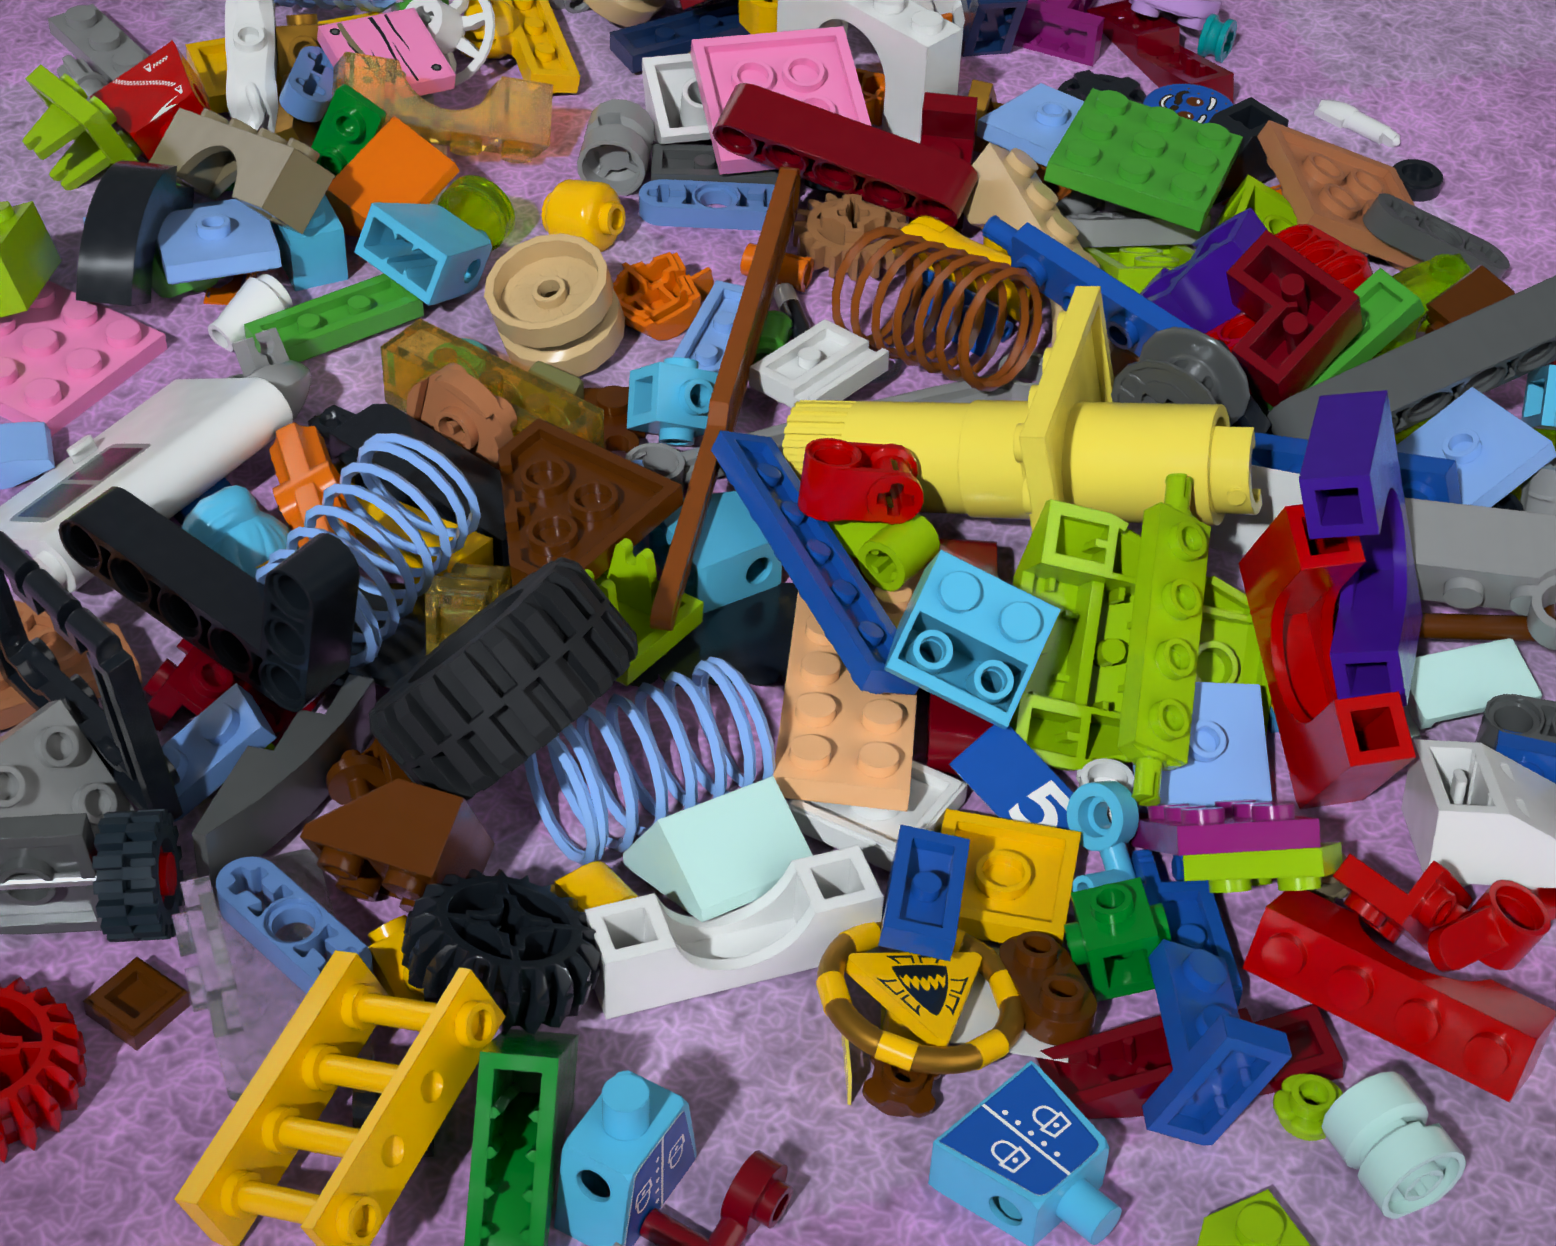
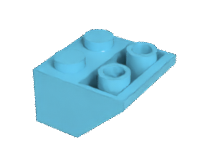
[884,550,1061,730]

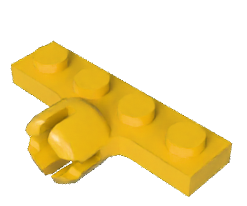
[460,0,580,95]

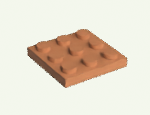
[1257,120,1439,277]

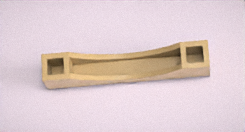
[963,142,1140,380]

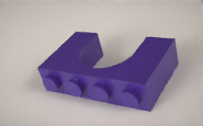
[1299,390,1423,706]

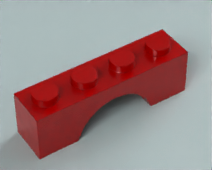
[1242,890,1556,1103]

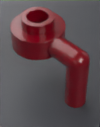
[640,1150,793,1246]

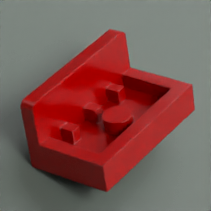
[1333,854,1473,953]

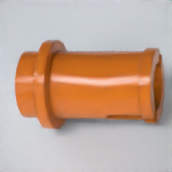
[740,243,814,292]

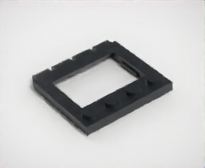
[0,531,183,820]

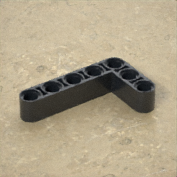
[58,486,360,712]

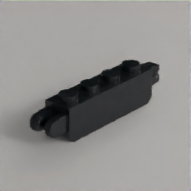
[308,404,512,583]

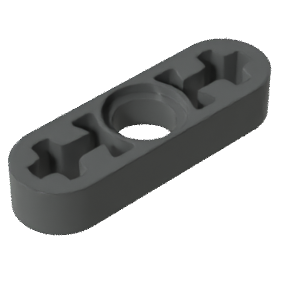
[1362,193,1510,279]

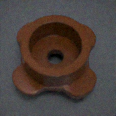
[862,1055,941,1118]

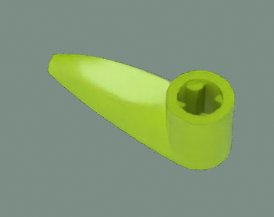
[827,504,940,592]

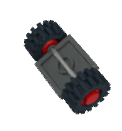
[0,809,184,942]

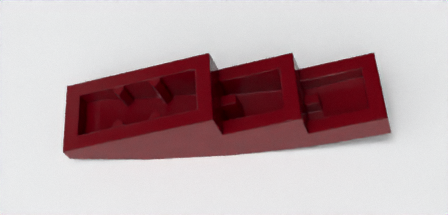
[1035,1004,1343,1119]

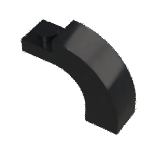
[76,160,194,306]

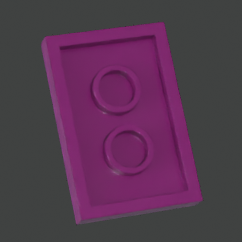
[1130,799,1321,856]

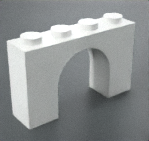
[777,0,963,143]

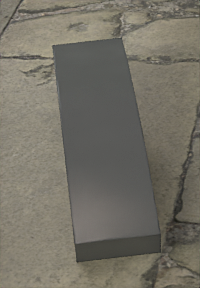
[192,674,376,889]

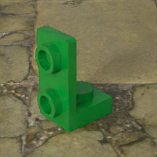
[311,84,386,179]

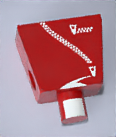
[89,40,212,162]

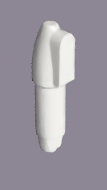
[1314,100,1401,148]

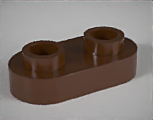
[999,932,1097,1046]

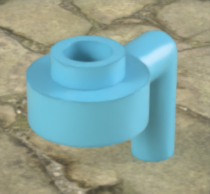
[1067,780,1139,892]

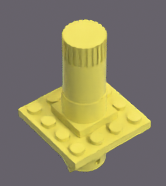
[782,286,1262,533]

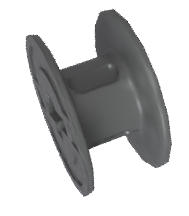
[1111,327,1250,426]

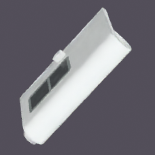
[0,377,293,593]

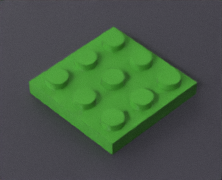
[1044,88,1243,232]

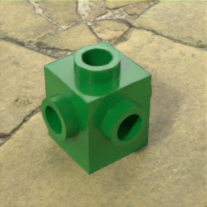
[1063,877,1171,1002]

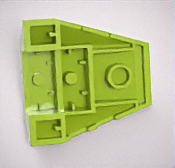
[1009,499,1271,771]

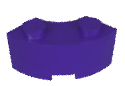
[1140,207,1267,334]

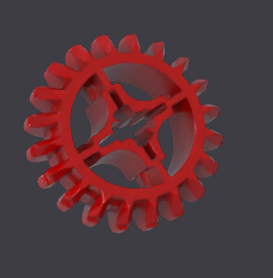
[0,977,87,1164]

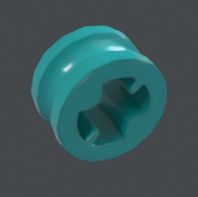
[1197,14,1237,63]

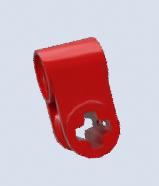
[798,438,924,524]

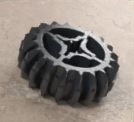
[401,869,601,1035]

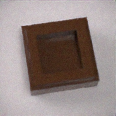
[83,957,191,1051]

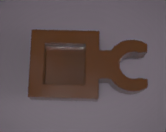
[584,385,645,453]

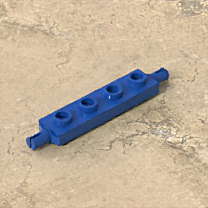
[982,215,1194,357]

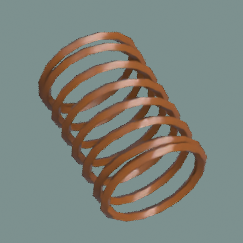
[832,226,1042,391]

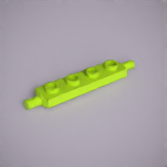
[1117,473,1211,806]

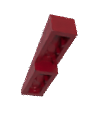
[1087,0,1234,103]

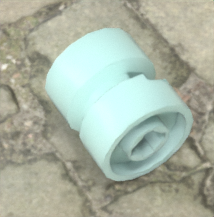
[1322,1071,1466,1219]

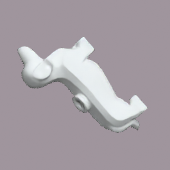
[225,0,279,133]

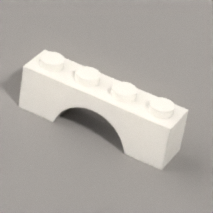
[584,845,884,1019]

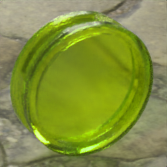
[438,175,515,251]

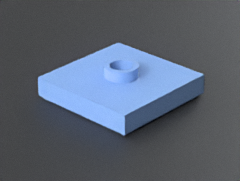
[977,83,1084,167]
[156,202,282,285]
[1396,387,1556,507]
[1133,682,1272,813]

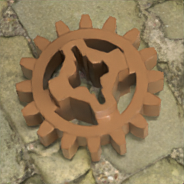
[793,192,909,281]

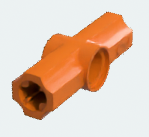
[269,422,358,548]

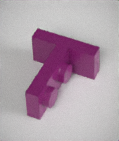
[1013,0,1105,67]

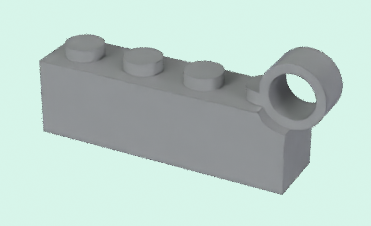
[1339,498,1556,650]

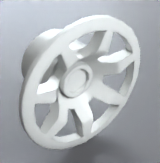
[405,0,495,86]

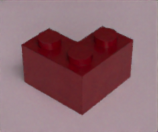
[1226,230,1363,407]

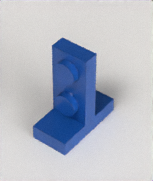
[1142,939,1292,1146]

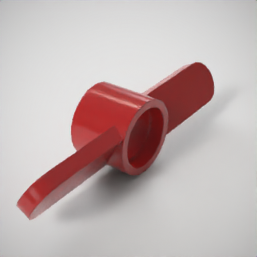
[1428,880,1556,972]

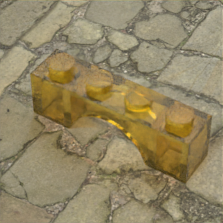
[332,52,553,163]

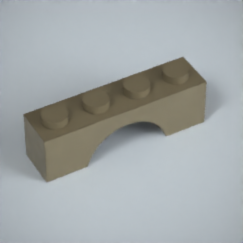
[149,108,335,234]

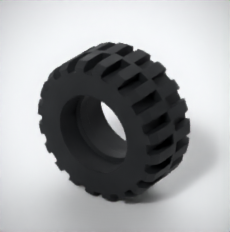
[368,557,638,801]

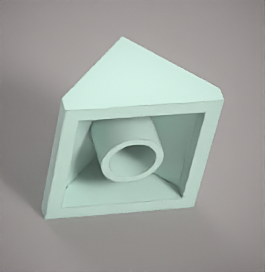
[623,776,813,922]

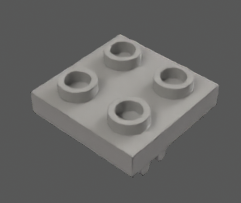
[0,699,135,837]

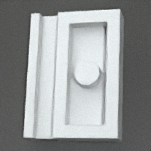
[749,319,889,408]

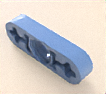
[639,179,775,231]
[216,857,374,994]

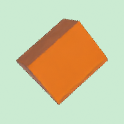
[325,115,460,237]

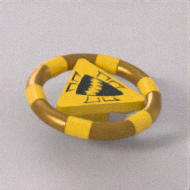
[816,918,1025,1075]

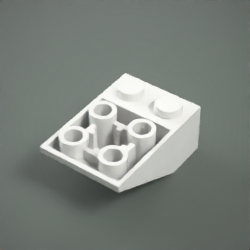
[1401,739,1556,890]

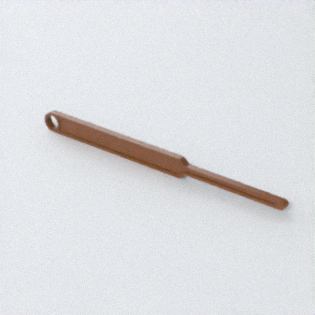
[650,167,801,631]

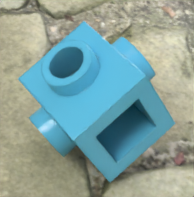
[627,357,718,446]

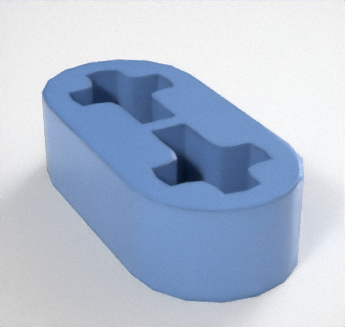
[279,46,340,122]

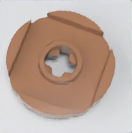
[407,363,517,470]

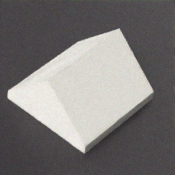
[642,53,711,144]

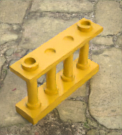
[174,950,506,1246]

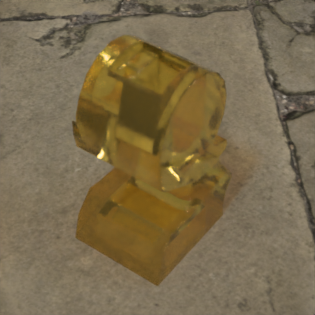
[425,562,514,655]

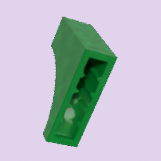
[464,1029,579,1246]

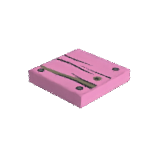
[317,8,456,105]

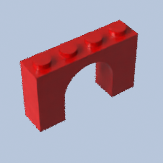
[1238,504,1416,809]

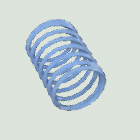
[255,433,481,667]
[524,656,776,865]

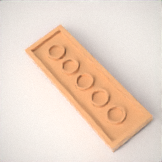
[773,554,927,812]

